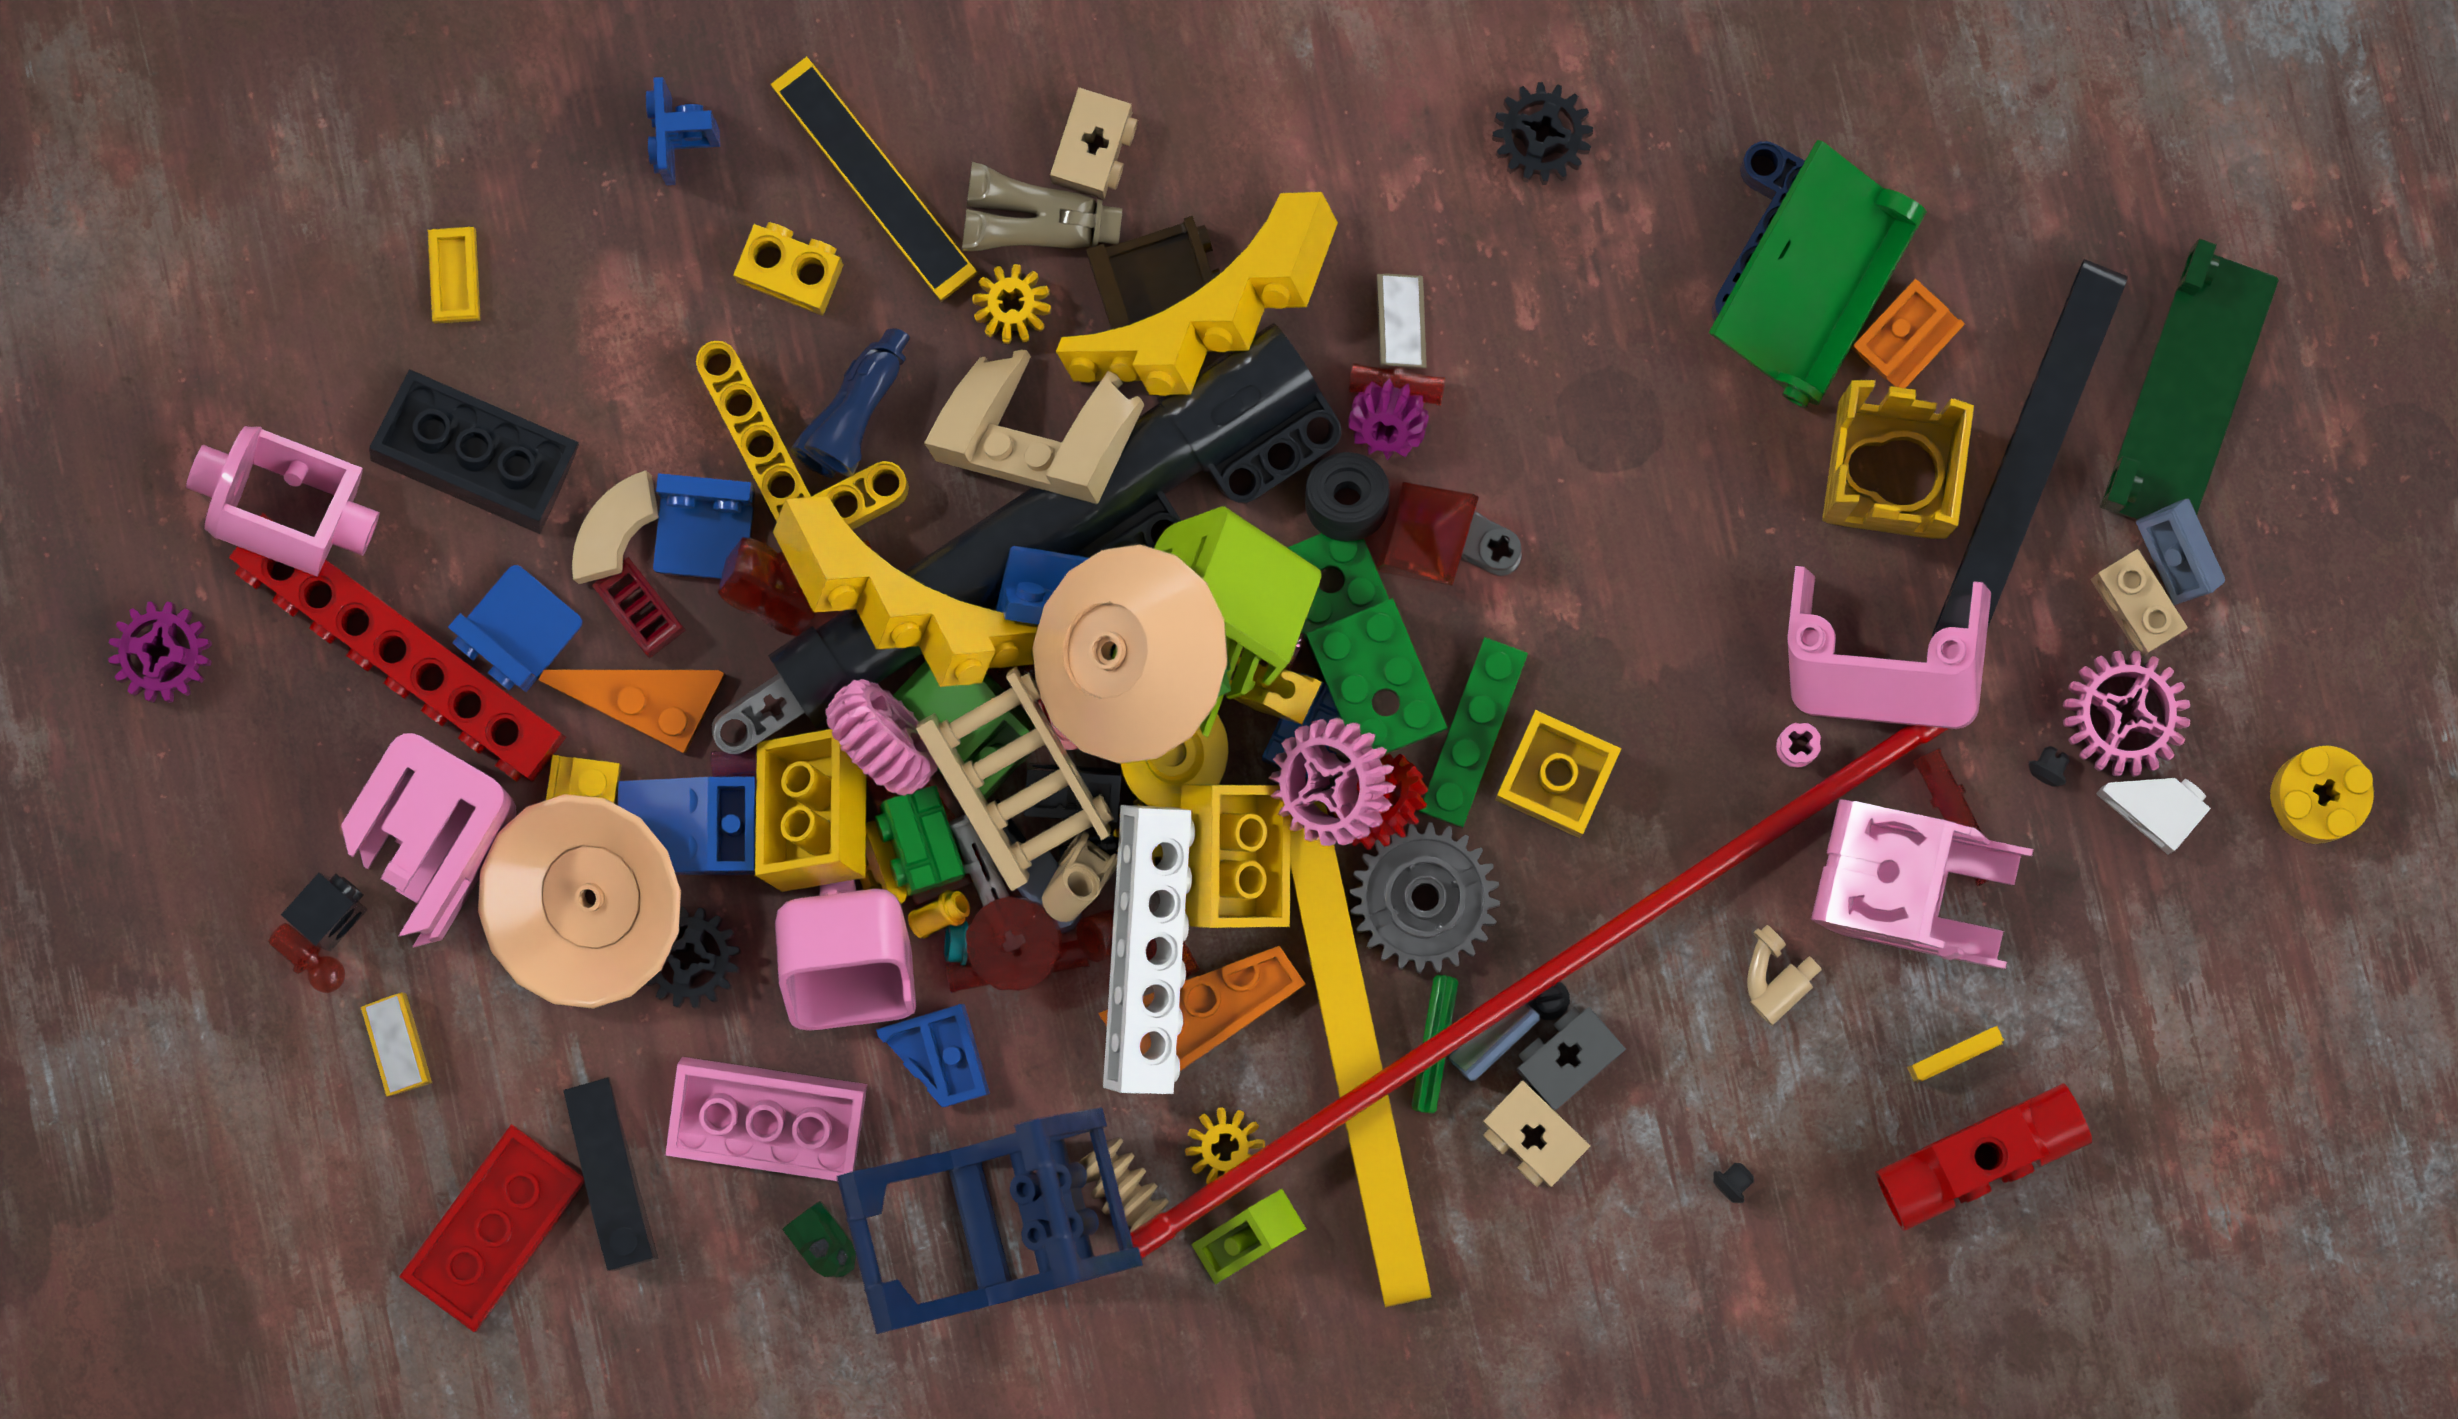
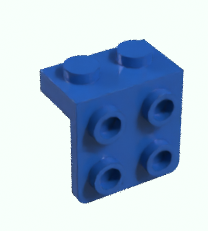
[448,565,583,692]

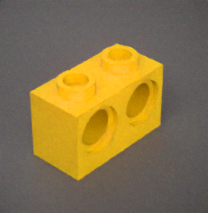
[733,222,843,316]

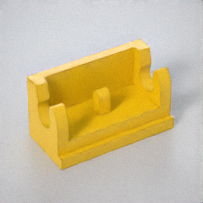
[1225,657,1322,725]

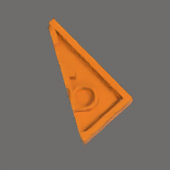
[538,670,726,754]

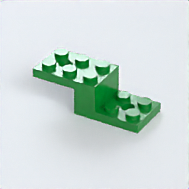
[1287,533,1447,755]

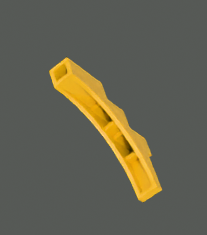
[1056,192,1338,396]
[773,496,1039,687]

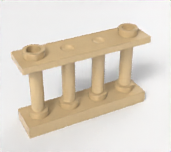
[916,666,1114,891]

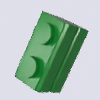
[875,785,965,896]

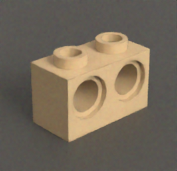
[2091,549,2188,658]

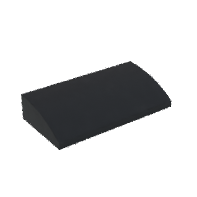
[369,369,579,534]

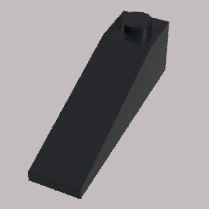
[563,1077,659,1271]

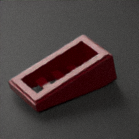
[592,557,686,659]

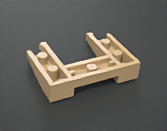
[924,350,1144,504]

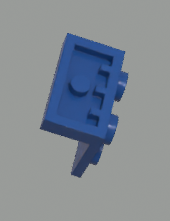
[653,473,756,581]

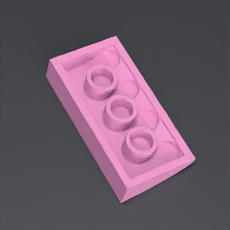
[665,1057,867,1181]

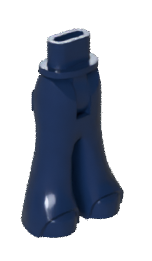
[790,328,910,478]

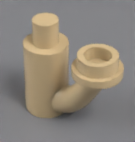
[1747,925,1822,1026]

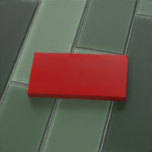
[399,1124,585,1333]

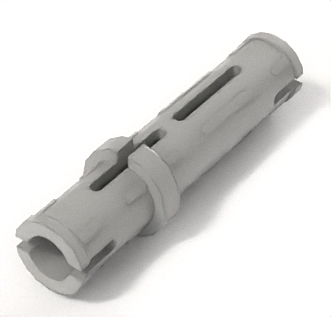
[949,814,1029,952]

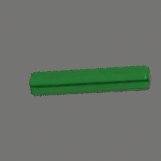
[1412,975,1459,1114]

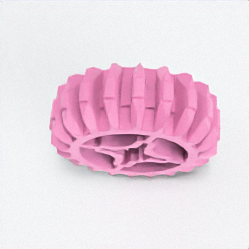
[2063,651,2190,777]
[825,679,938,796]
[1269,718,1396,846]

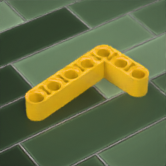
[696,341,909,530]

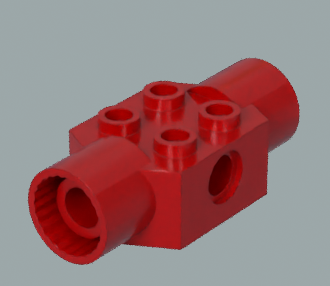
[1875,1083,2092,1231]

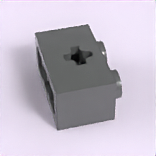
[1516,1007,1626,1111]

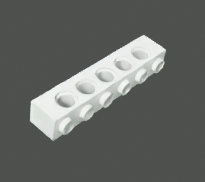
[1103,805,1195,1094]

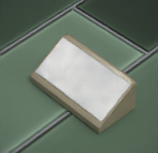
[1377,273,1427,370]

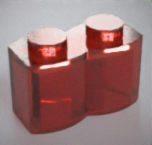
[718,537,816,636]

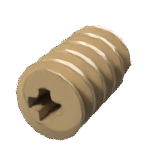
[1078,1137,1169,1232]

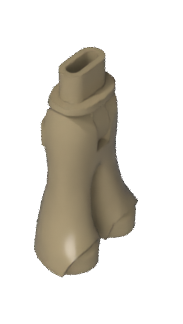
[962,162,1123,251]

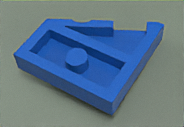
[876,1004,990,1108]

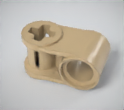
[1042,831,1118,922]

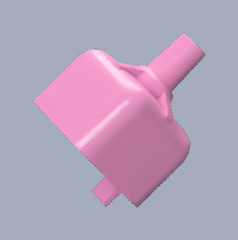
[775,880,916,1030]

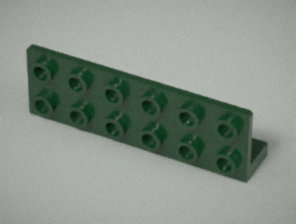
[2100,238,2279,520]

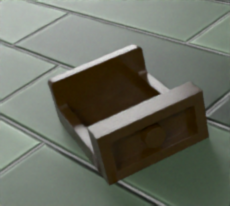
[1086,216,1221,330]

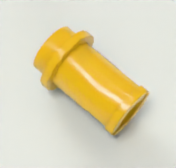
[908,890,970,939]

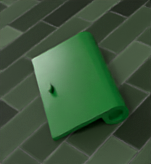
[1709,140,1927,408]

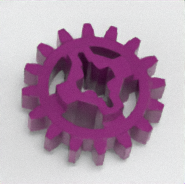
[108,601,212,703]

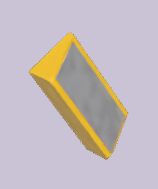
[361,992,432,1097]

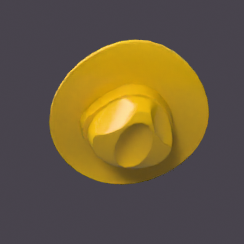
[1120,714,1228,808]

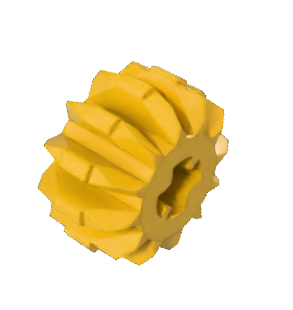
[972,264,1051,344]
[1185,1108,1265,1184]

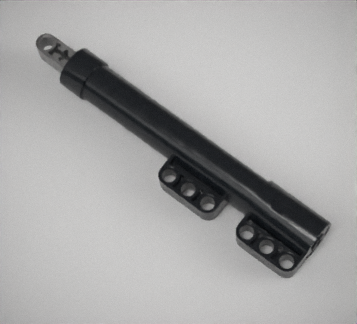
[712,323,1341,754]

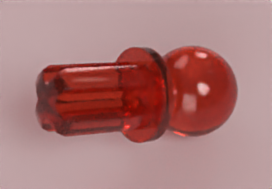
[268,923,345,993]

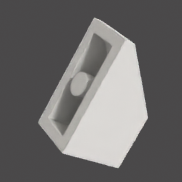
[2096,778,2211,855]

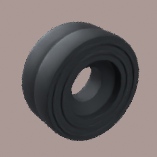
[1305,452,1390,541]

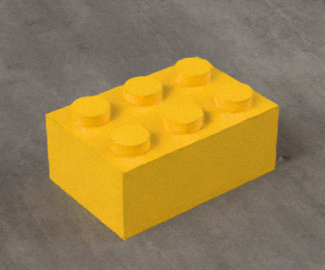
[755,729,866,892]
[1181,784,1291,928]

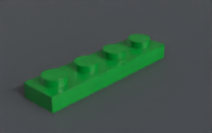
[1419,637,1528,829]

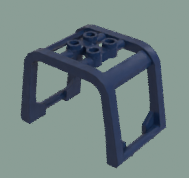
[836,1107,1143,1334]

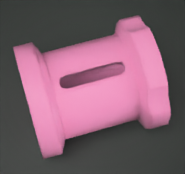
[1776,723,1821,768]

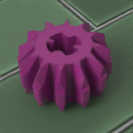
[1348,378,1429,461]

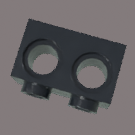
[1024,763,1121,823]
[281,873,368,951]

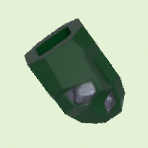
[782,1201,856,1277]

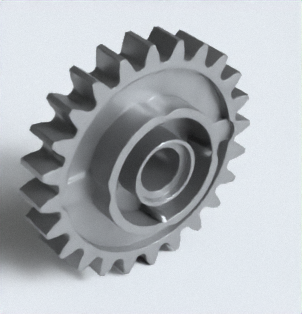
[1350,822,1500,974]

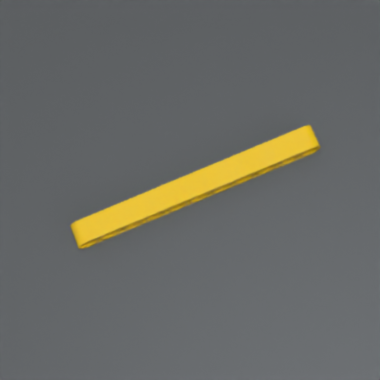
[1290,801,1431,1307]

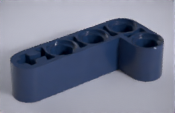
[1712,141,1805,321]

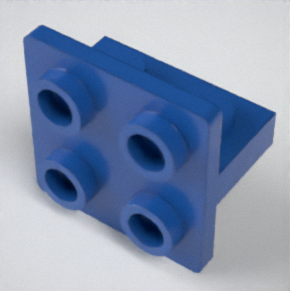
[646,77,720,185]
[996,546,1089,625]

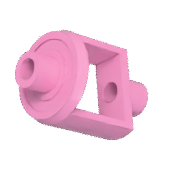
[186,426,380,577]

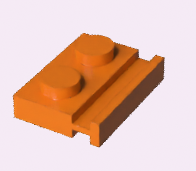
[1851,278,1965,388]

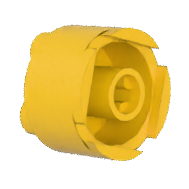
[2270,746,2374,844]

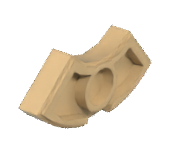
[572,470,659,584]

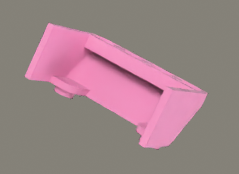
[1788,566,1991,729]

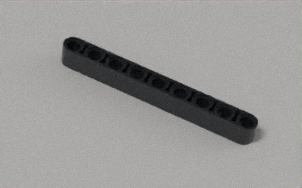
[1931,259,2128,639]

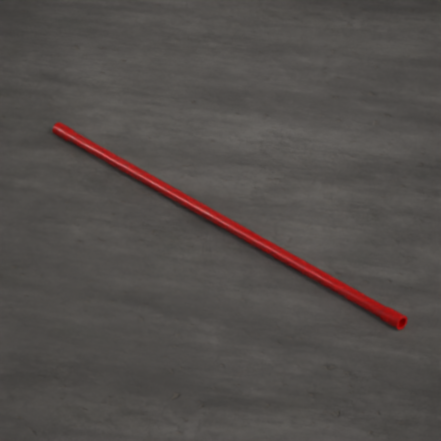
[1130,725,1949,1259]

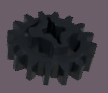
[1492,82,1593,185]
[645,907,741,1009]

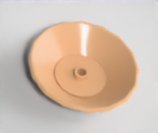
[1033,545,1227,763]
[478,794,681,1009]

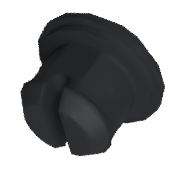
[2028,746,2070,787]
[1528,982,1570,1020]
[1713,1163,1754,1203]

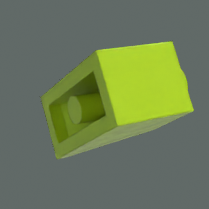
[1191,1188,1306,1285]

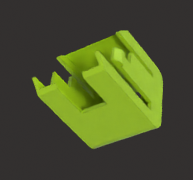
[1111,506,1321,738]

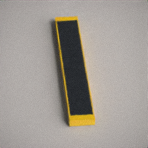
[770,56,978,302]

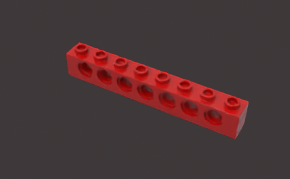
[229,513,567,782]

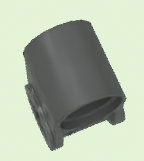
[1430,501,1522,576]

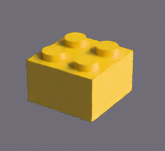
[1495,710,1621,838]

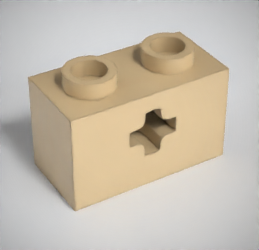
[1050,87,1138,200]
[1482,1080,1590,1188]

